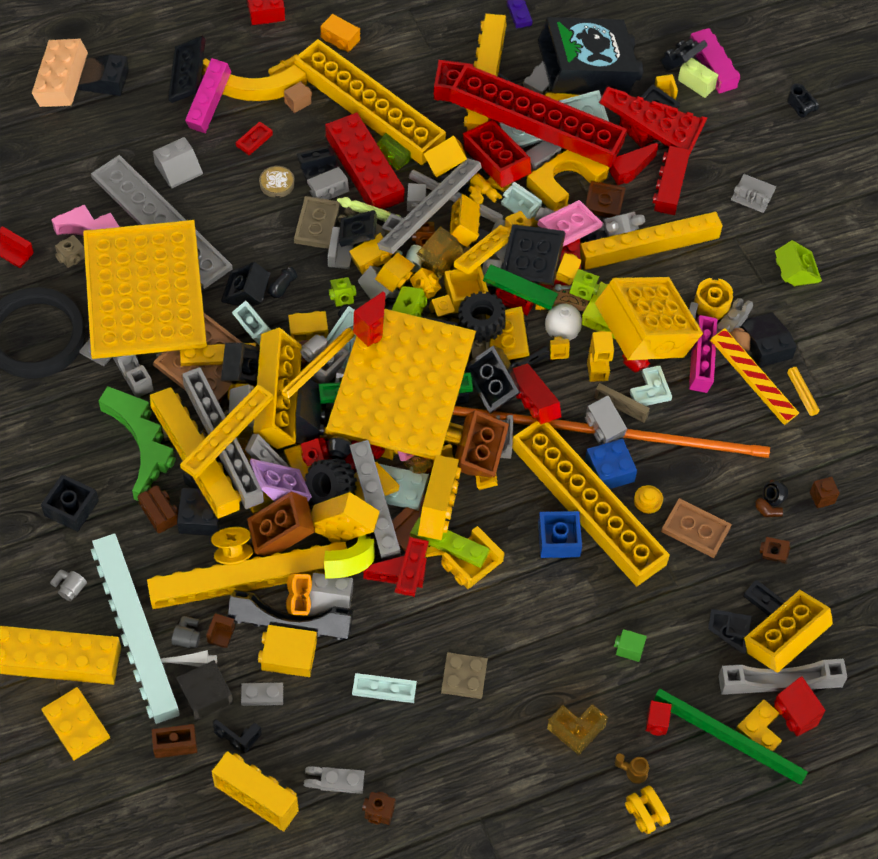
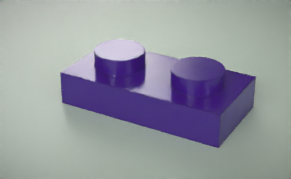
[507,0,532,28]

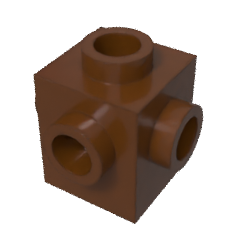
[412,222,438,250]
[362,791,396,825]

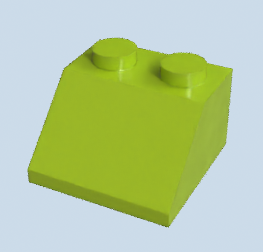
[775,240,822,286]

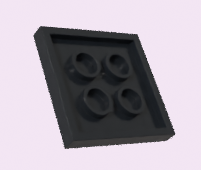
[502,224,566,286]

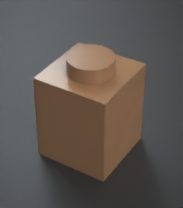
[284,82,312,113]

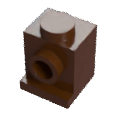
[760,537,791,564]

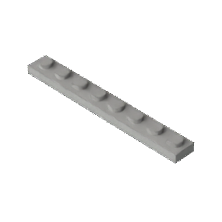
[378,158,482,254]

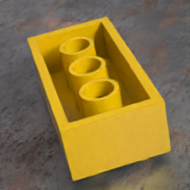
[418,455,461,540]
[744,590,833,673]
[212,751,299,832]

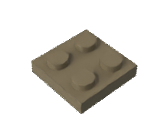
[441,652,488,699]

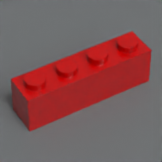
[652,146,690,216]
[513,363,562,425]

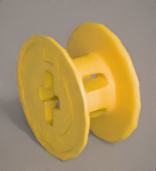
[211,527,253,565]

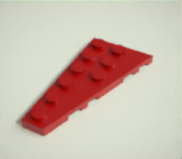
[599,87,707,155]

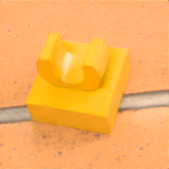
[549,337,570,360]

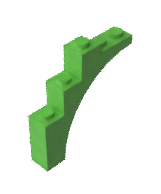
[99,386,176,501]

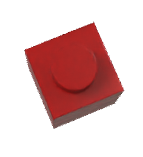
[645,701,672,736]

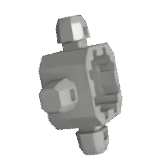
[598,212,645,237]

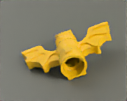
[469,173,511,204]

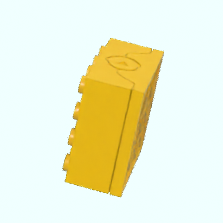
[595,277,703,360]

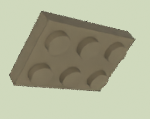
[294,196,340,249]

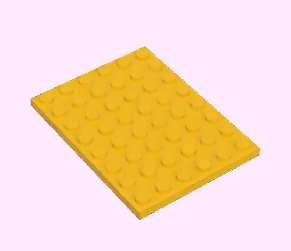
[83,220,207,359]
[326,309,476,460]

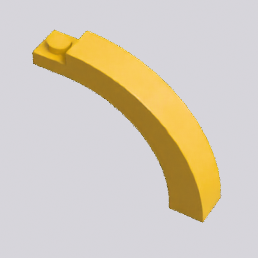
[202,58,307,101]

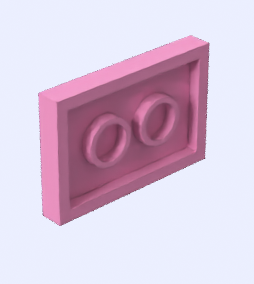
[538,200,603,246]

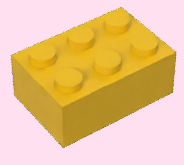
[311,492,380,543]

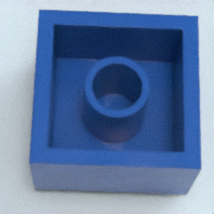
[585,439,637,489]
[538,511,582,558]

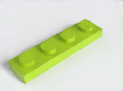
[410,517,490,568]

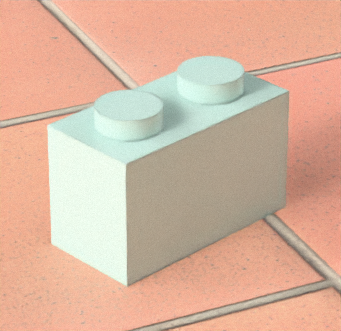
[232,301,271,345]

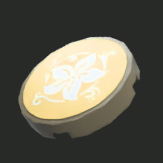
[259,166,295,198]

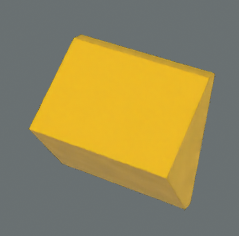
[424,136,467,178]

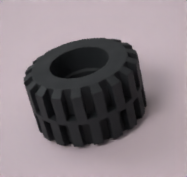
[458,291,506,343]
[305,458,357,505]

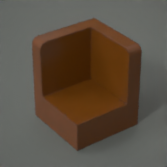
[206,614,235,648]

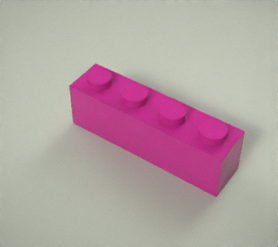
[690,28,740,94]
[185,58,231,133]
[689,315,718,393]

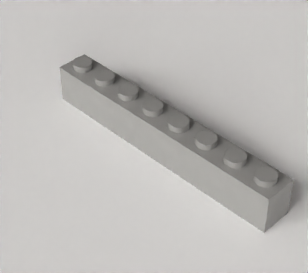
[182,367,264,510]

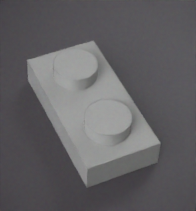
[241,683,283,706]

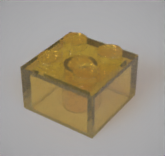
[416,226,464,279]

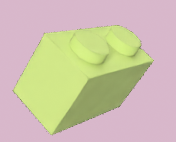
[678,58,718,98]

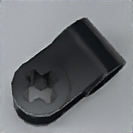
[787,84,819,118]

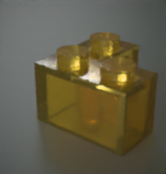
[547,704,608,755]

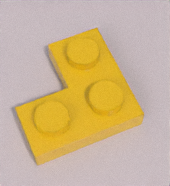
[736,700,782,751]

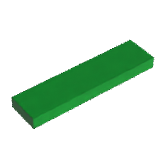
[483,264,558,310]

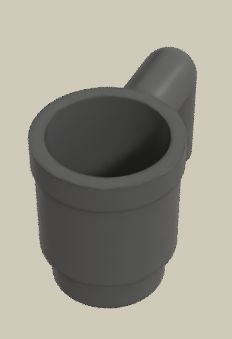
[172,616,201,648]

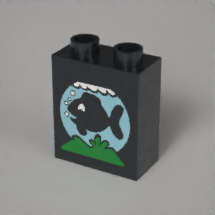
[538,17,643,95]

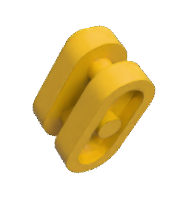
[625,785,670,834]

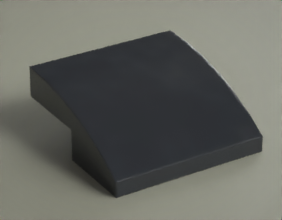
[297,145,340,184]

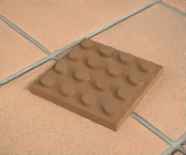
[153,313,243,403]

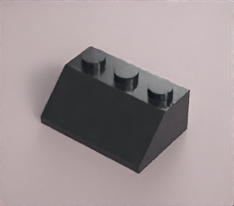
[296,379,326,443]

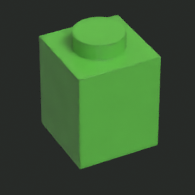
[614,629,647,662]

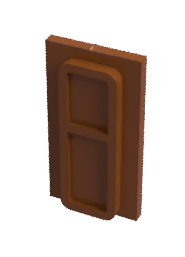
[392,495,425,551]

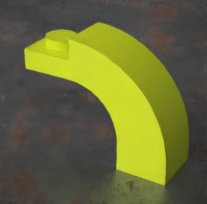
[324,534,375,579]

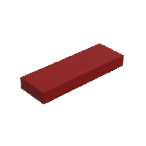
[395,537,429,597]

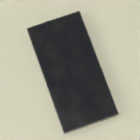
[168,36,206,103]

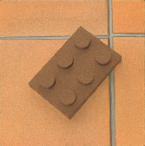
[661,498,732,558]

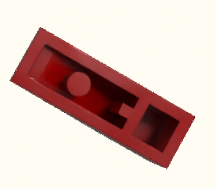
[608,143,658,185]
[363,556,427,588]

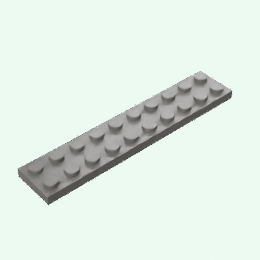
[91,155,233,289]

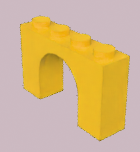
[526,150,609,210]

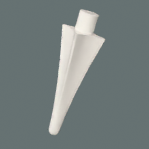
[161,650,217,669]

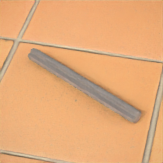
[409,170,503,223]

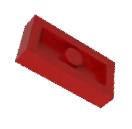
[236,121,273,155]

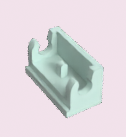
[501,182,542,219]

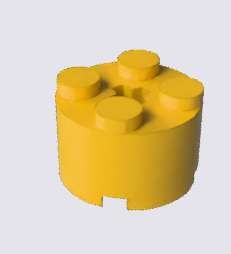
[694,278,733,320]

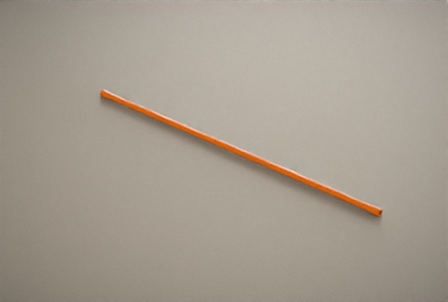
[452,406,770,458]

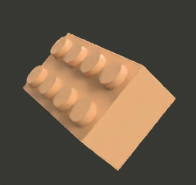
[32,39,88,107]

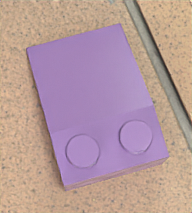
[249,459,312,502]

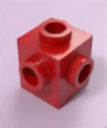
[301,438,330,466]

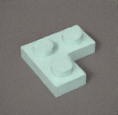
[630,365,672,406]

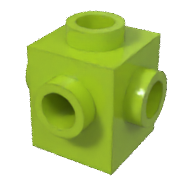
[569,269,600,301]
[329,277,356,307]

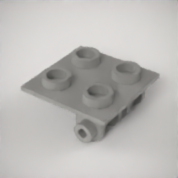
[731,174,776,213]

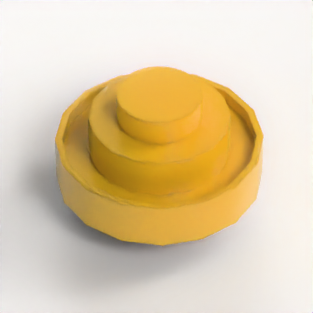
[634,485,663,514]

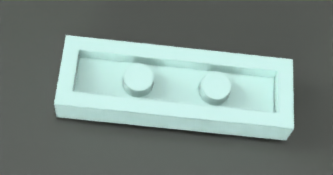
[352,673,417,703]

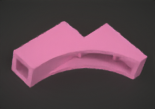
[51,205,119,236]

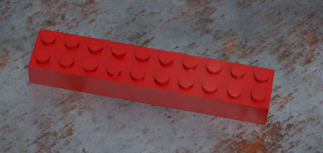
[450,64,627,167]

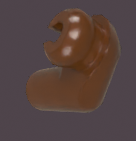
[755,498,783,517]

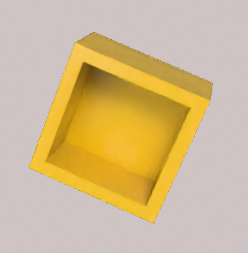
[444,265,488,314]

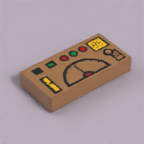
[553,287,588,312]

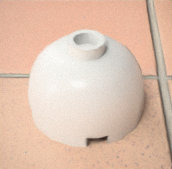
[545,303,582,340]

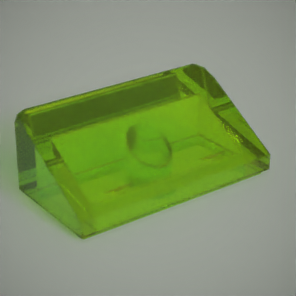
[377,133,411,170]

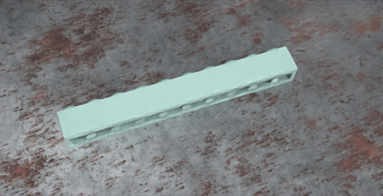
[90,533,180,724]

